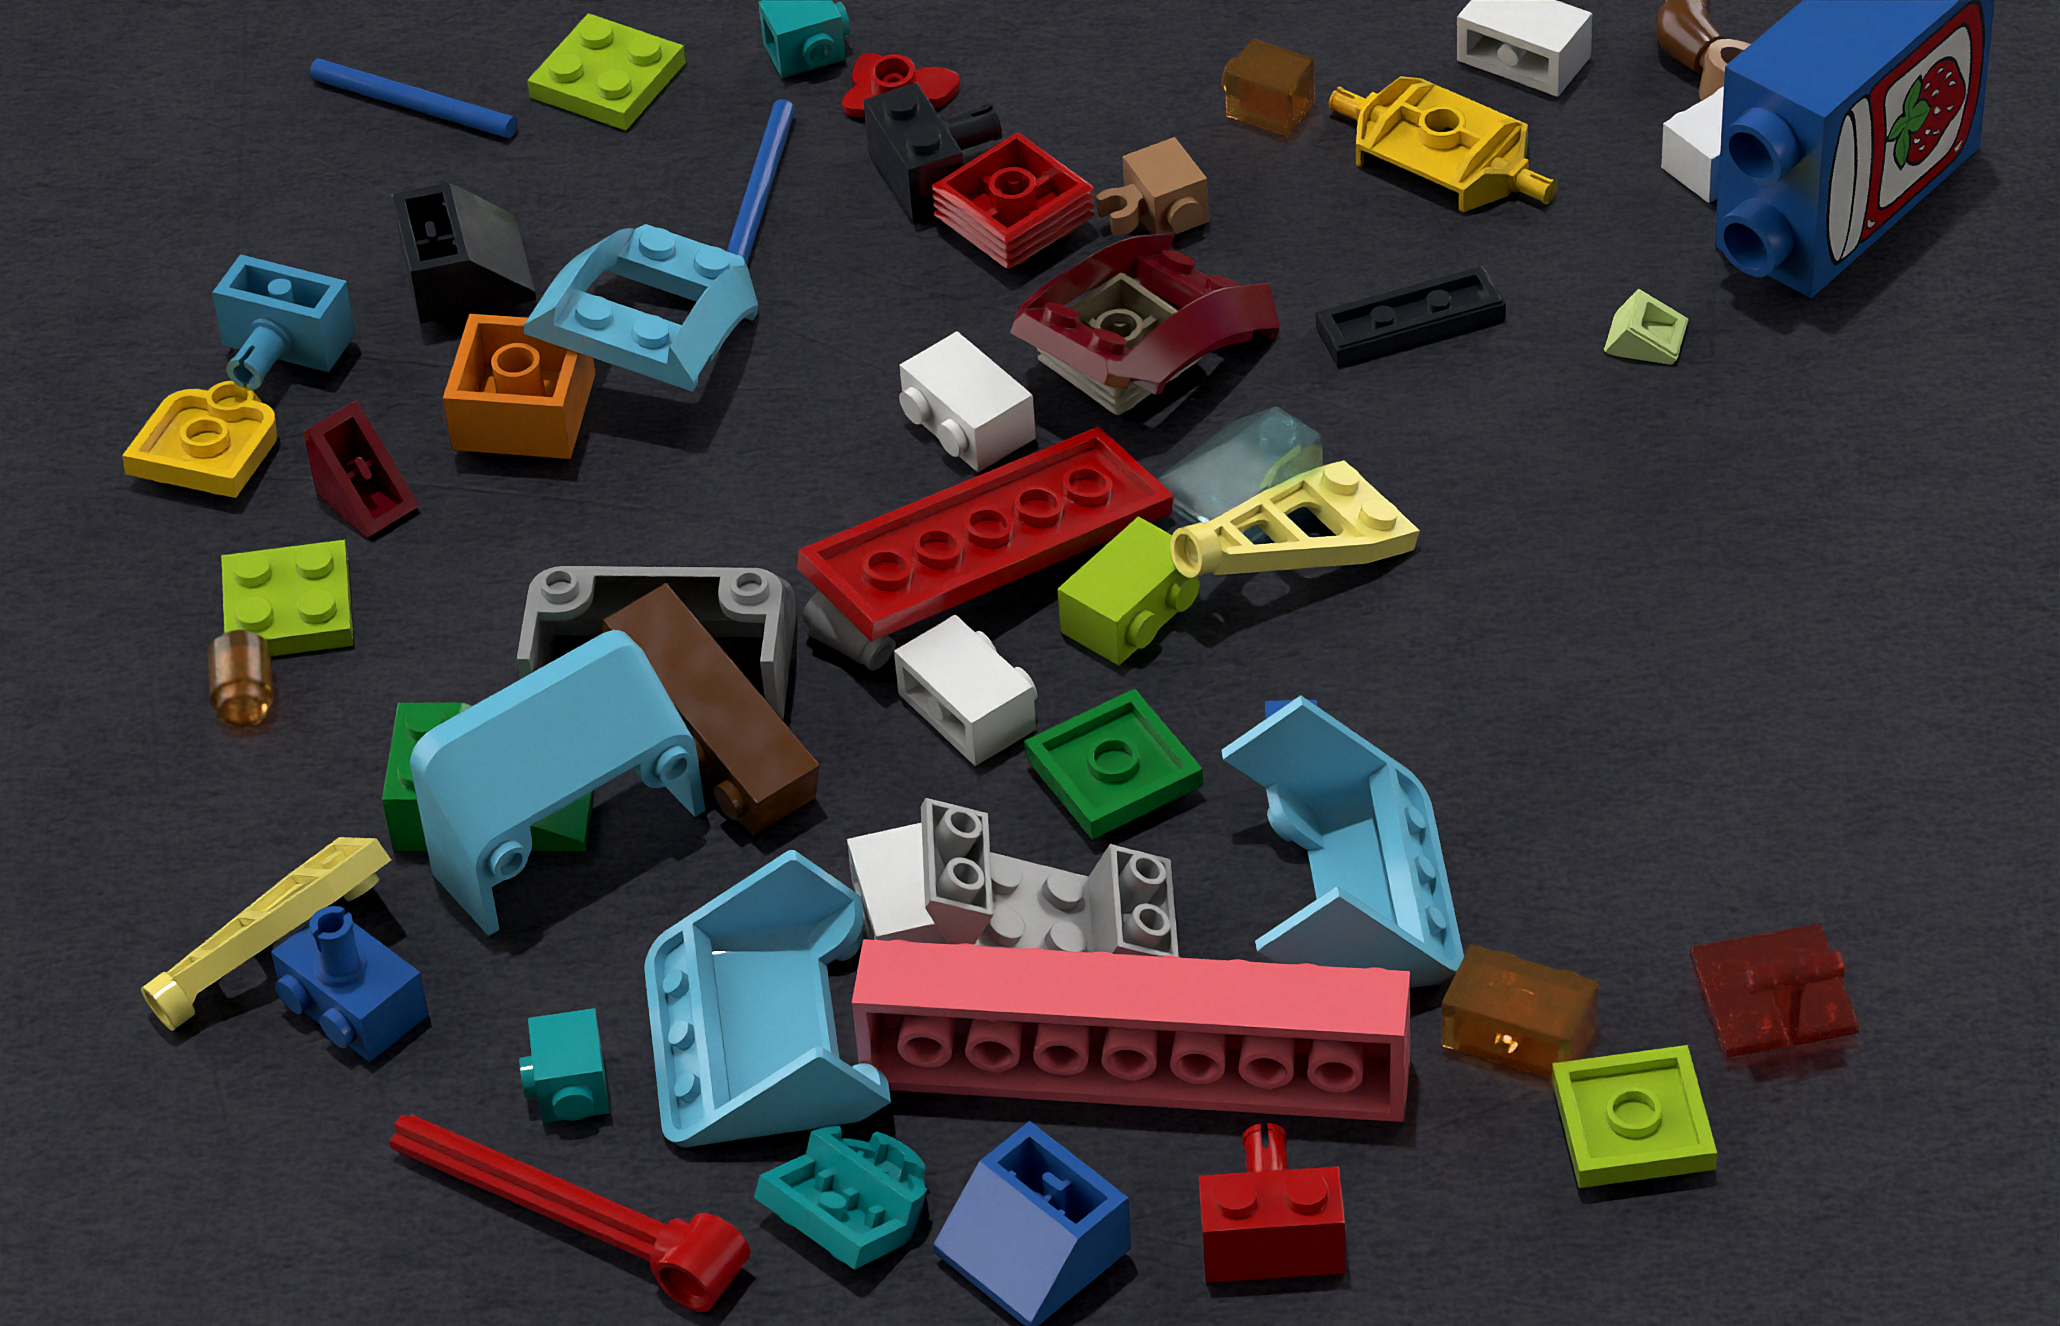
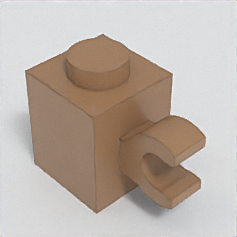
[1096,137,1209,236]

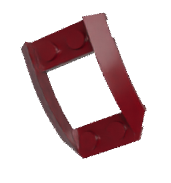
[1010,233,1280,395]

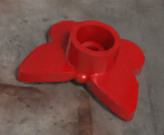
[842,53,960,117]

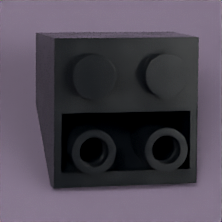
[391,183,537,324]

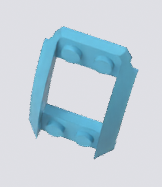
[523,224,759,392]

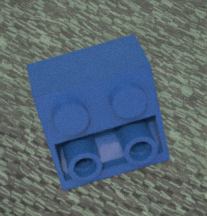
[933,1121,1132,1326]

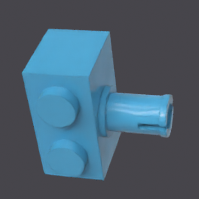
[212,254,356,390]

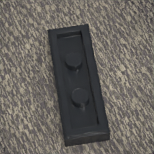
[1315,266,1506,366]

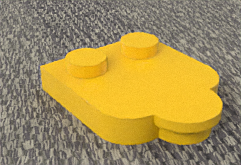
[122,381,277,498]

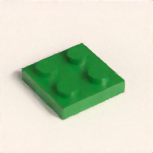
[1024,689,1203,840]

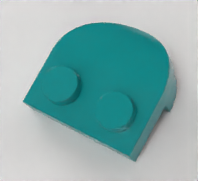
[754,1126,928,1270]

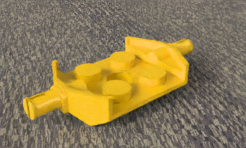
[1329,76,1557,213]

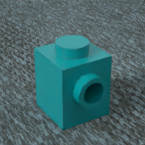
[758,0,851,78]
[519,1008,610,1123]

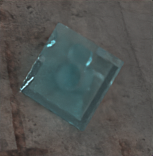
[1157,406,1323,542]

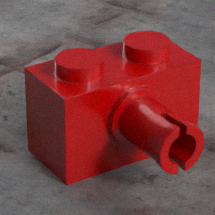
[1199,1123,1346,1283]

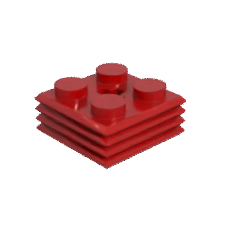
[932,133,1095,269]

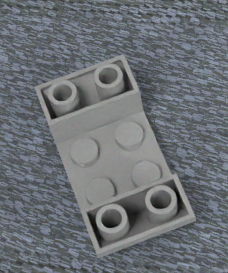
[921,798,1179,957]

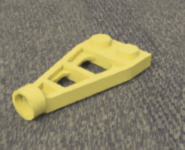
[1170,460,1420,578]
[141,837,391,1031]

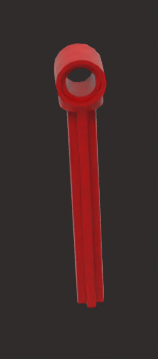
[389,1114,751,1312]

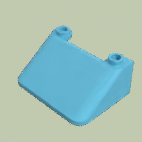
[644,850,891,1148]

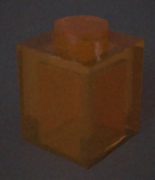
[1221,38,1315,136]

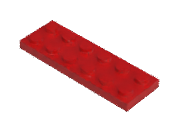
[797,427,1174,641]

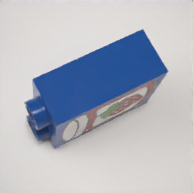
[1715,0,1995,298]

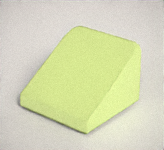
[1604,289,1688,365]

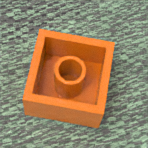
[443,314,595,459]

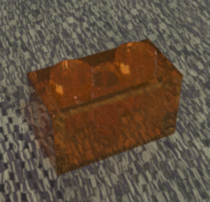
[1441,944,1599,1079]

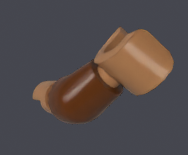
[1656,0,1751,101]

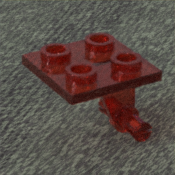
[1690,923,1859,1058]

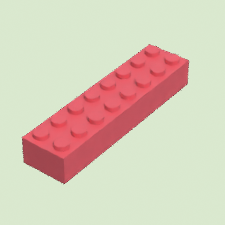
[852,939,1410,1122]

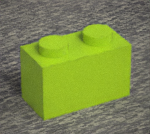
[1058,516,1200,666]

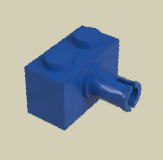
[271,905,429,1062]

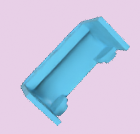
[410,630,705,936]
[1221,695,1465,988]

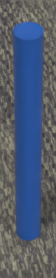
[310,58,517,139]
[727,99,795,265]

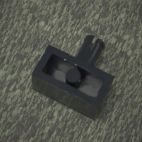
[863,83,1002,222]

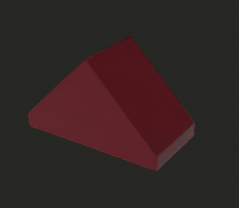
[303,400,420,538]

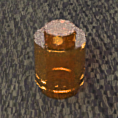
[207,630,274,726]

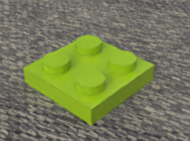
[527,13,686,131]
[221,540,354,662]
[1552,1045,1717,1188]

